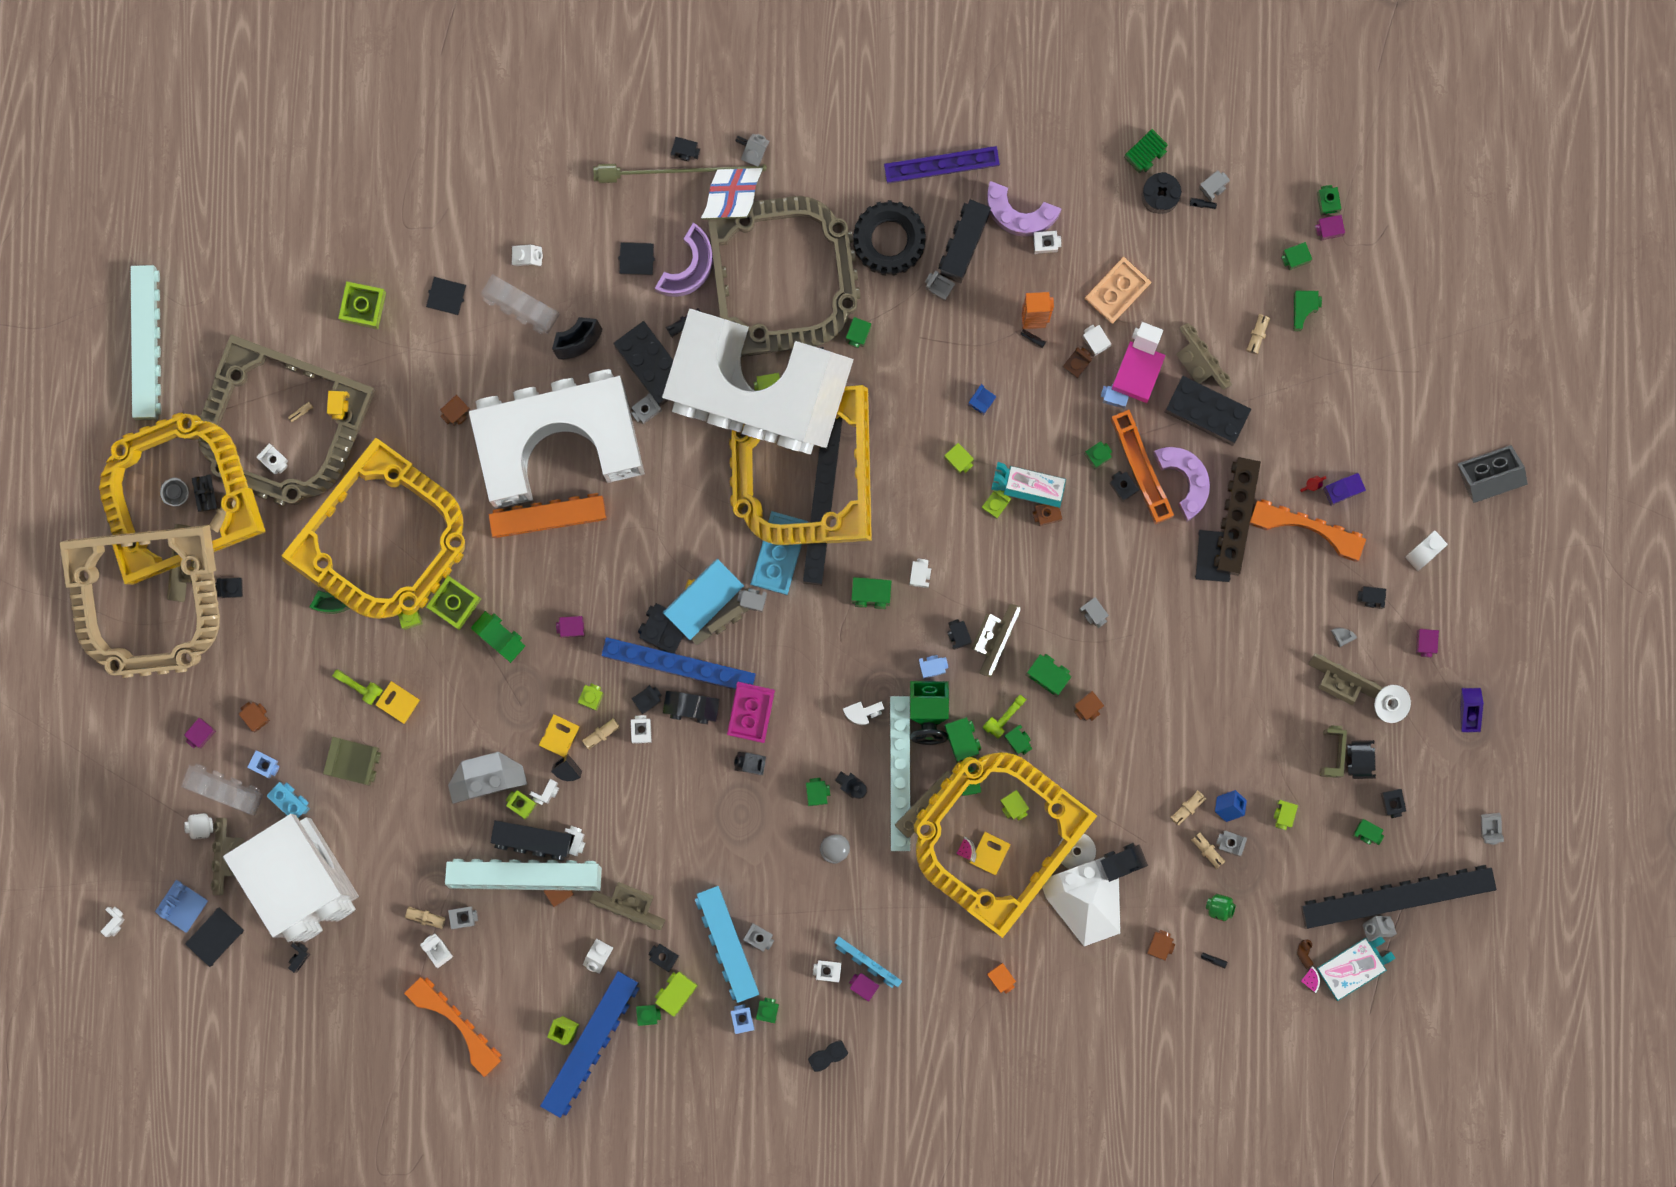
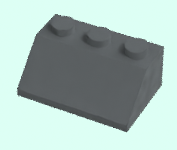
[1458,445,1528,503]

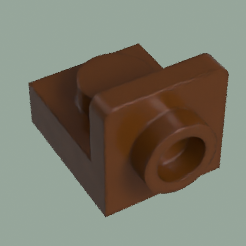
[1063,347,1092,379]

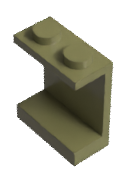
[1320,725,1347,778]
[323,737,381,786]

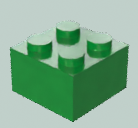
[851,577,892,609]
[1026,654,1072,697]
[944,717,981,763]

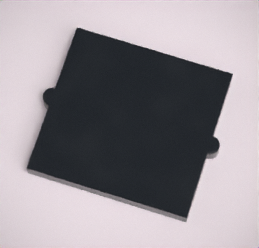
[618,242,655,275]
[426,277,467,315]

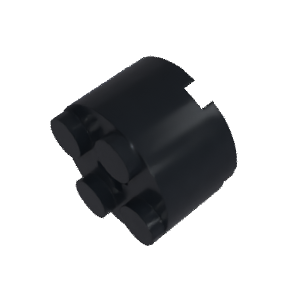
[1141,172,1182,214]
[1347,740,1376,779]

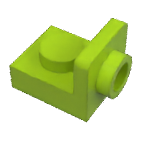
[982,490,1011,519]

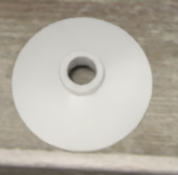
[1374,685,1411,723]
[1058,834,1096,869]

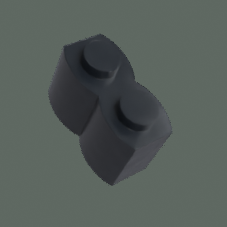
[808,1040,848,1072]

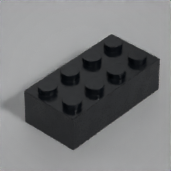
[938,199,991,283]
[613,321,674,406]
[1165,376,1252,446]
[490,820,573,861]

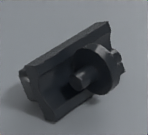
[192,474,217,512]
[835,771,867,799]

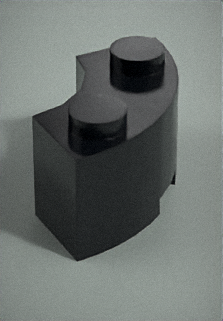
[552,317,603,359]
[663,691,720,725]
[1100,843,1148,882]

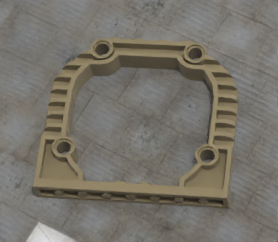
[708,196,860,357]
[198,335,375,506]

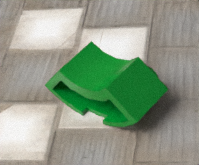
[309,590,350,614]
[471,611,526,663]

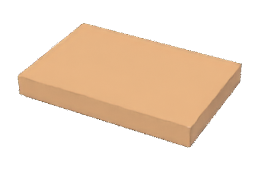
[1084,257,1151,324]

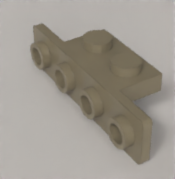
[1176,323,1232,390]
[167,524,196,602]
[692,587,750,645]
[971,604,1021,677]
[1308,653,1383,706]
[895,771,952,838]
[211,818,244,895]
[589,882,665,930]

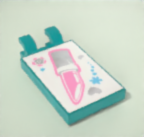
[991,462,1066,508]
[1317,937,1396,1001]

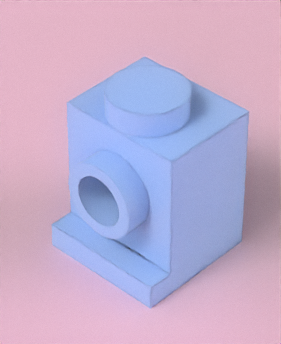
[1101,384,1129,409]
[919,655,948,679]
[247,750,280,778]
[730,1004,755,1034]

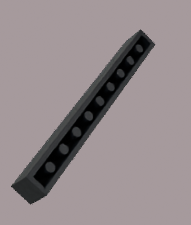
[803,416,843,586]
[1301,865,1497,929]

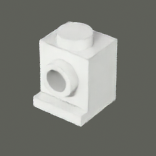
[1033,231,1061,254]
[257,443,288,475]
[909,559,931,588]
[631,715,652,743]
[813,960,841,982]

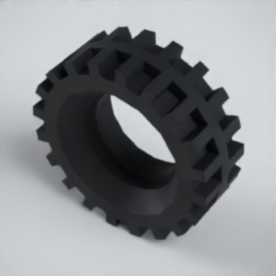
[853,200,926,276]

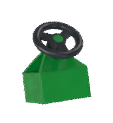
[910,681,949,745]

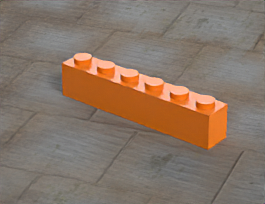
[1022,292,1054,329]
[489,493,607,538]

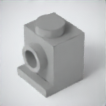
[1199,170,1230,202]
[631,393,662,424]
[737,588,767,612]
[1079,597,1109,628]
[1216,831,1247,857]
[448,906,478,929]
[743,923,774,952]

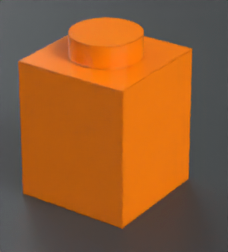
[987,963,1016,994]

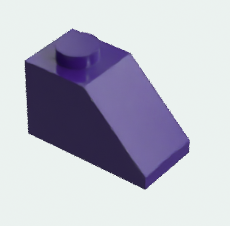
[1323,473,1366,506]
[1460,688,1484,732]

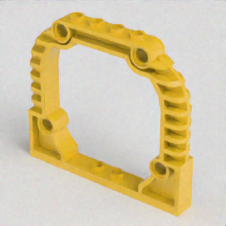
[729,385,872,545]
[99,413,266,585]
[282,438,465,619]
[914,752,1097,938]

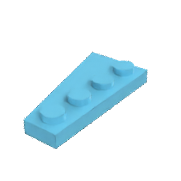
[834,937,902,988]

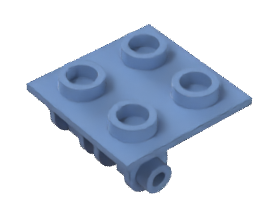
[155,880,208,933]

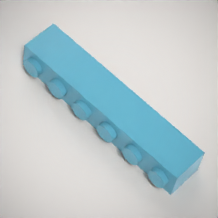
[695,886,760,1003]

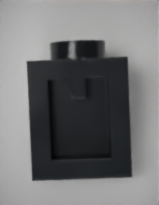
[215,578,243,598]
[631,685,662,715]
[734,752,766,775]
[288,942,311,973]

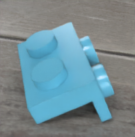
[267,782,310,818]

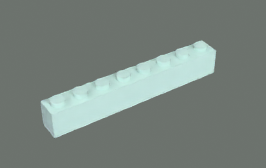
[131,265,161,420]
[890,696,910,851]
[445,859,602,891]

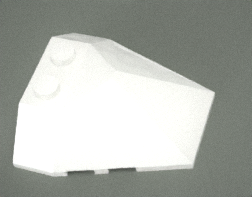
[1042,857,1120,946]

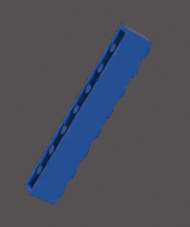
[601,637,756,690]
[540,971,640,1118]

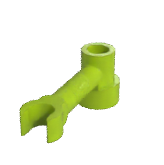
[332,670,383,705]
[982,695,1027,739]

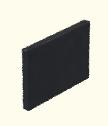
[1195,530,1234,582]
[185,907,244,967]

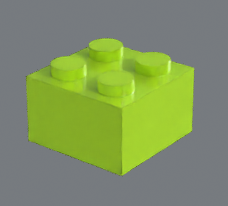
[338,281,386,329]
[426,576,481,630]
[655,971,698,1017]

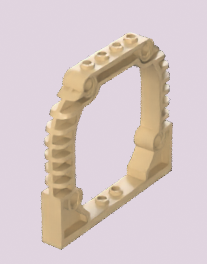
[60,525,220,678]

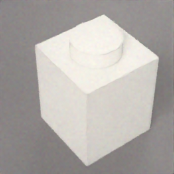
[1132,322,1163,355]
[1082,325,1111,357]

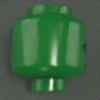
[1206,894,1236,921]

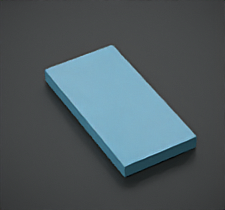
[750,511,808,595]
[663,559,744,640]

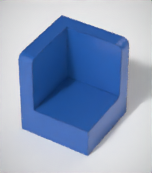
[968,384,996,415]
[1215,790,1247,822]

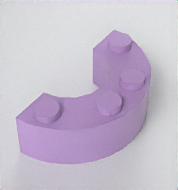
[987,181,1061,236]
[655,223,713,297]
[1153,447,1210,522]

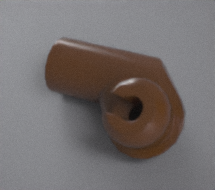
[1297,939,1314,969]

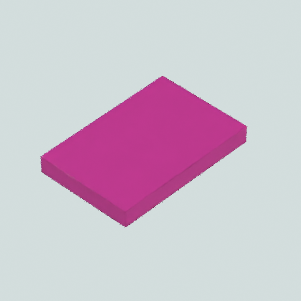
[1112,341,1166,403]
[727,682,775,743]

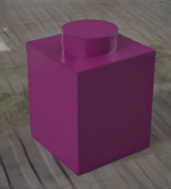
[1315,215,1345,241]
[556,616,585,638]
[1416,629,1439,658]
[184,718,216,748]
[849,973,879,1002]

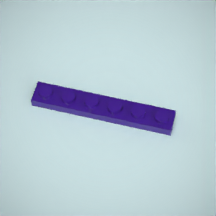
[884,146,1000,184]

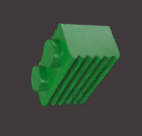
[1124,129,1168,174]

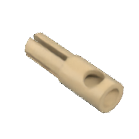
[288,402,313,422]

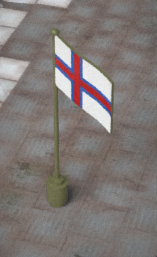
[593,164,767,220]

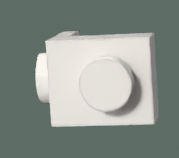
[512,245,543,266]
[530,779,559,805]
[564,826,585,856]
[101,907,125,937]
[420,934,453,968]
[583,939,613,974]

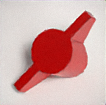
[1300,476,1327,492]

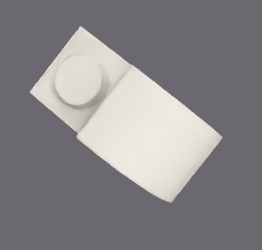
[1405,531,1448,571]
[843,701,884,725]

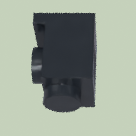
[671,137,701,162]
[1109,471,1139,502]
[1357,586,1386,609]
[947,619,972,650]
[1380,789,1406,818]
[648,944,679,972]

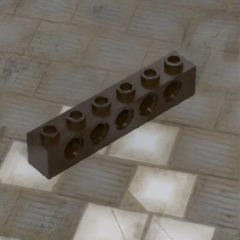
[1214,457,1261,576]

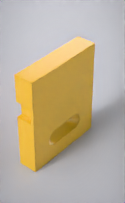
[375,681,420,724]
[539,714,580,757]
[970,832,1011,876]

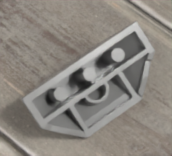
[448,752,528,804]

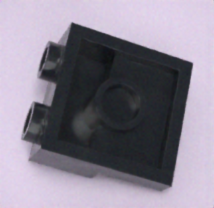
[638,603,684,654]

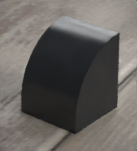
[551,754,582,781]

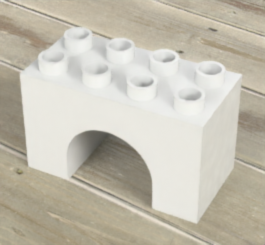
[662,308,854,454]
[469,369,645,509]
[223,814,359,943]

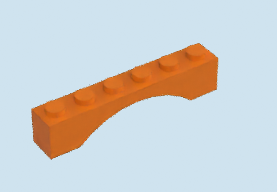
[1110,410,1174,525]
[1249,499,1366,562]
[404,977,502,1077]

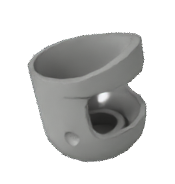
[160,478,189,506]
[820,834,850,864]

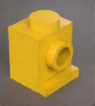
[327,391,350,420]

